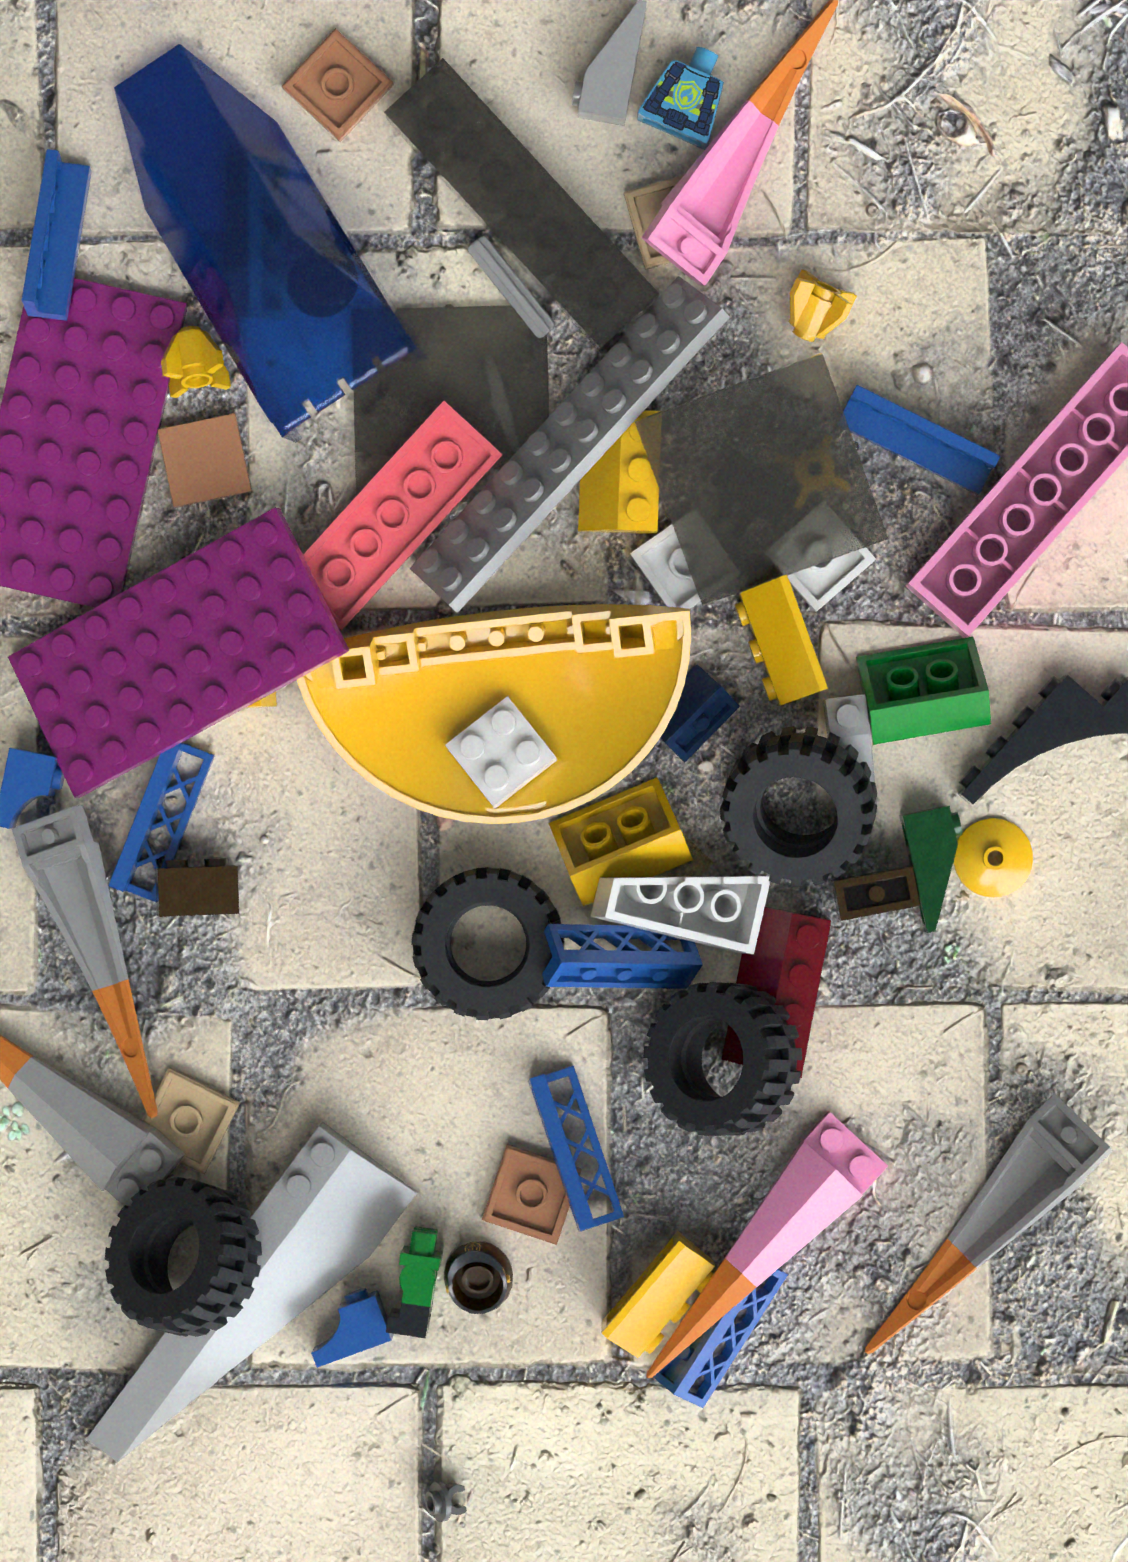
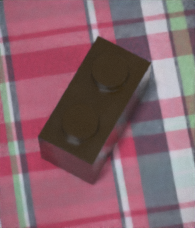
[155,858,239,917]
[831,865,920,921]

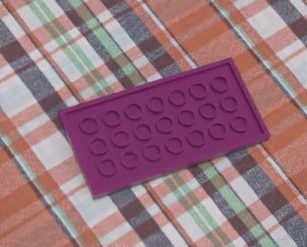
[0,278,188,608]
[8,507,349,798]

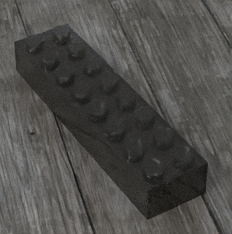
[384,58,659,353]

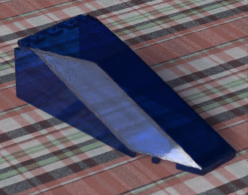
[114,44,428,443]

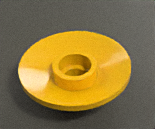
[954,818,1033,897]

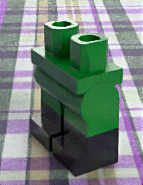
[386,1226,443,1338]

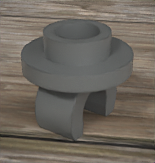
[425,1481,467,1522]

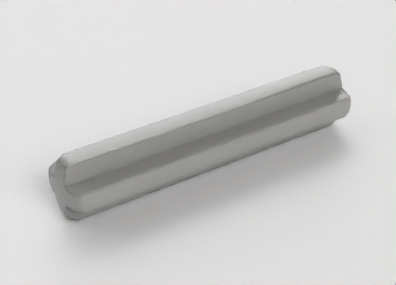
[468,236,555,338]

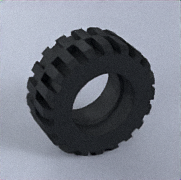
[720,726,877,887]
[411,867,564,1021]
[643,982,802,1136]
[105,1177,262,1337]

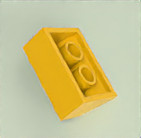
[578,410,662,534]
[734,575,828,706]
[548,777,693,906]
[601,1231,715,1358]

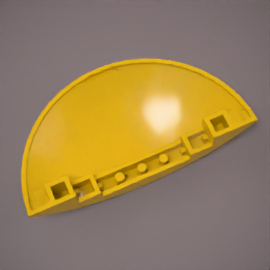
[297,604,691,824]

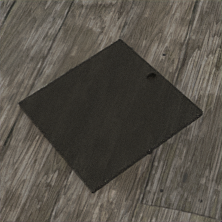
[351,304,549,505]
[635,353,888,606]

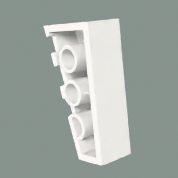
[591,876,770,954]

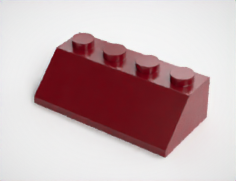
[721,907,831,1078]

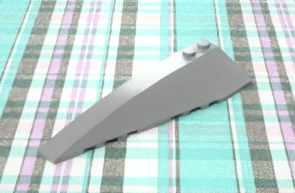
[86,1122,417,1462]

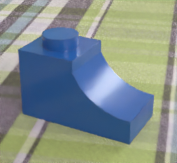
[0,748,65,829]
[311,1288,394,1368]

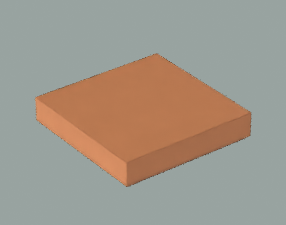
[281,28,394,142]
[157,413,252,508]
[482,1144,582,1245]

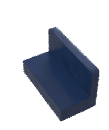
[660,665,740,763]

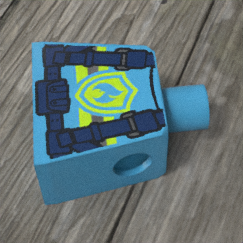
[637,47,724,150]

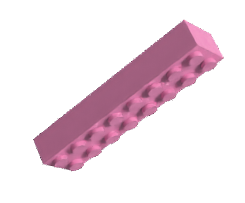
[905,342,1128,638]

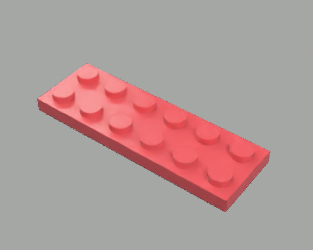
[303,401,503,631]

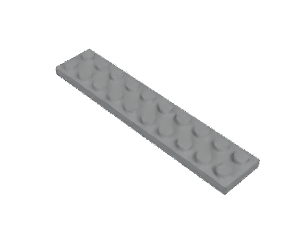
[409,276,730,613]

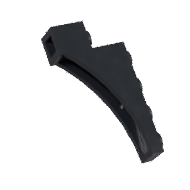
[958,675,1128,805]

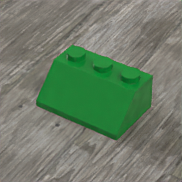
[856,636,991,745]

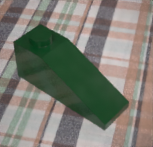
[899,806,962,933]

